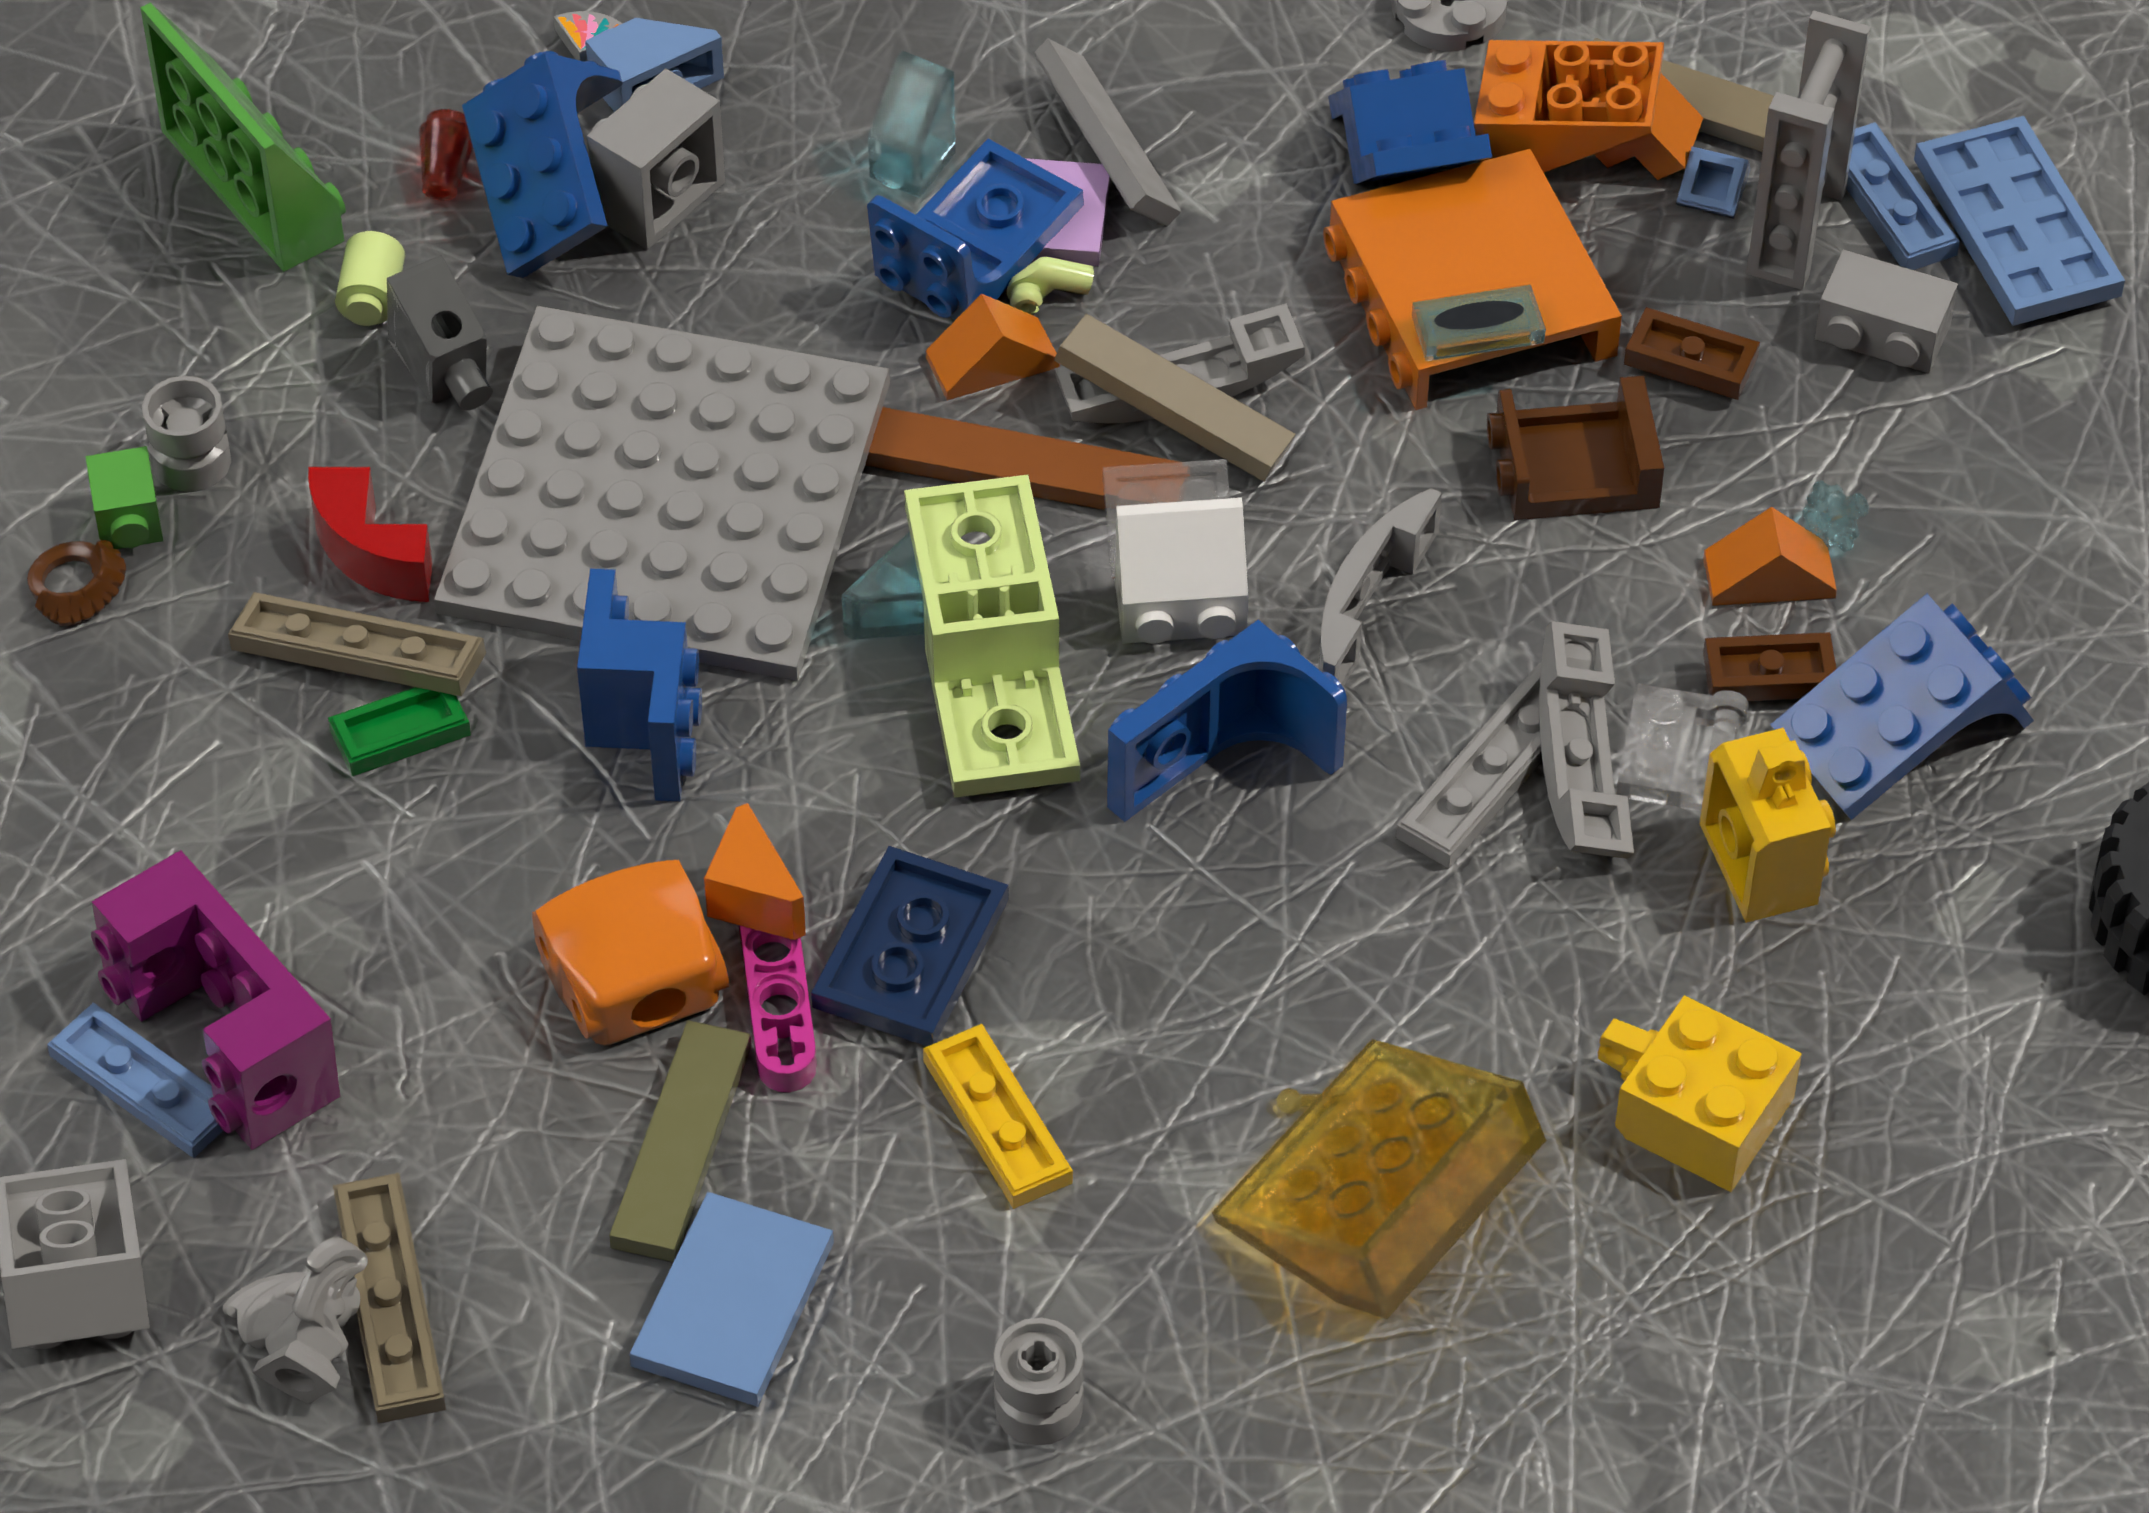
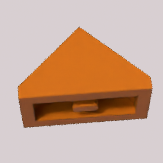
[926,294,1060,401]
[1703,507,1837,606]
[704,803,806,940]

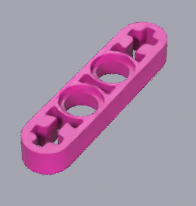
[739,925,817,1092]

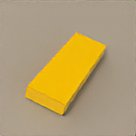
[923,1024,1073,1209]

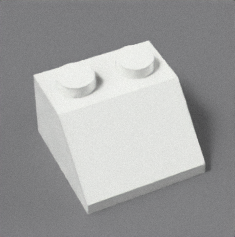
[1115,497,1248,644]

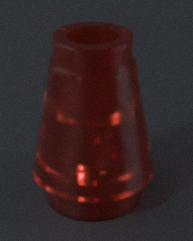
[419,109,473,201]

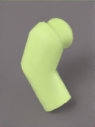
[1006,256,1094,315]

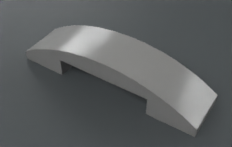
[1055,304,1305,423]
[1319,488,1442,688]
[1539,621,1634,859]

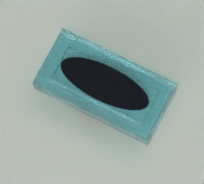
[1412,284,1546,361]

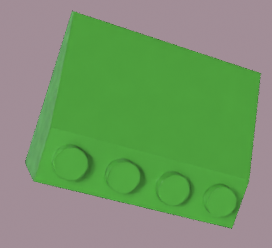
[140,2,346,272]

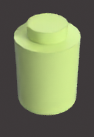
[335,231,405,326]

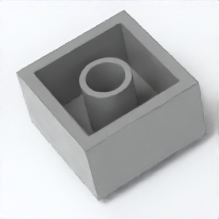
[587,68,725,250]

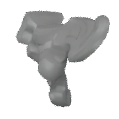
[223,1237,368,1404]

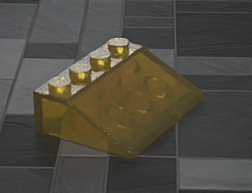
[1212,1039,1547,1319]

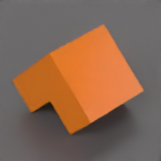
[1594,73,1703,180]

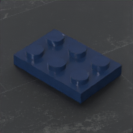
[811,846,1009,1046]

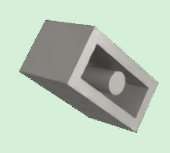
[1815,249,1958,374]

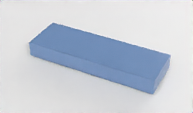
[1846,122,1960,270]
[47,1002,223,1158]

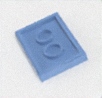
[630,1192,834,1407]

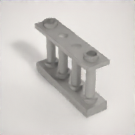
[1747,11,1871,290]

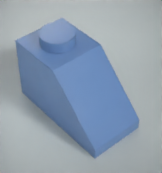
[585,18,724,112]

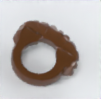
[27,540,126,626]

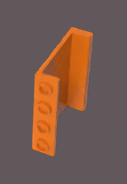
[1323,149,1622,410]

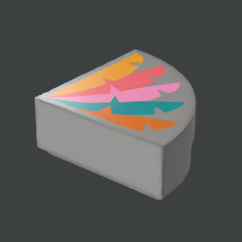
[554,11,623,61]

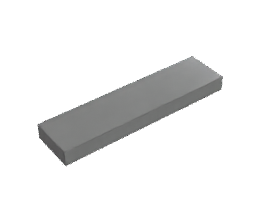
[1034,38,1182,226]
[1396,663,1542,869]

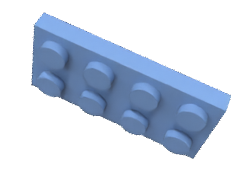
[1914,116,2125,326]

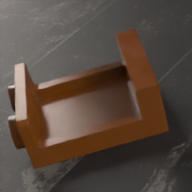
[1487,376,1665,520]

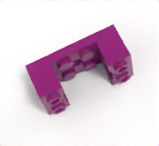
[91,850,340,1150]

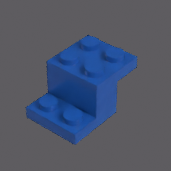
[1328,60,1492,184]
[577,568,702,802]

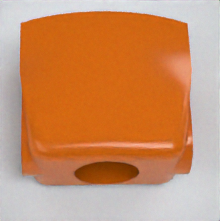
[532,860,729,1046]

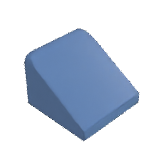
[1676,147,1751,218]

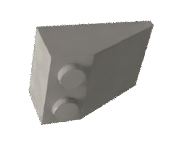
[0,1159,150,1349]

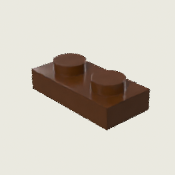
[1624,307,1760,400]
[1703,632,1837,703]

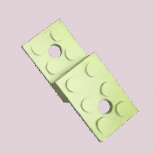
[904,474,1080,798]

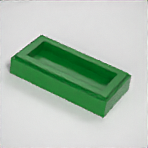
[328,687,471,777]

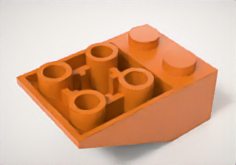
[1474,40,1664,173]

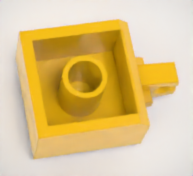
[1699,727,1836,923]
[1598,995,1802,1192]

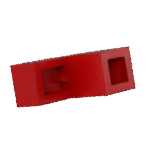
[308,467,433,602]

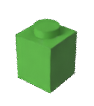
[85,446,164,549]

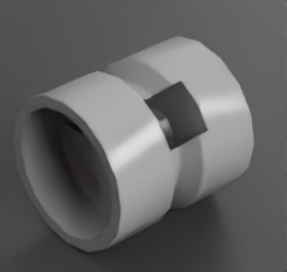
[142,376,232,492]
[993,1317,1084,1445]

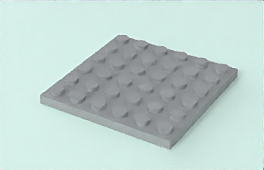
[434,306,890,681]

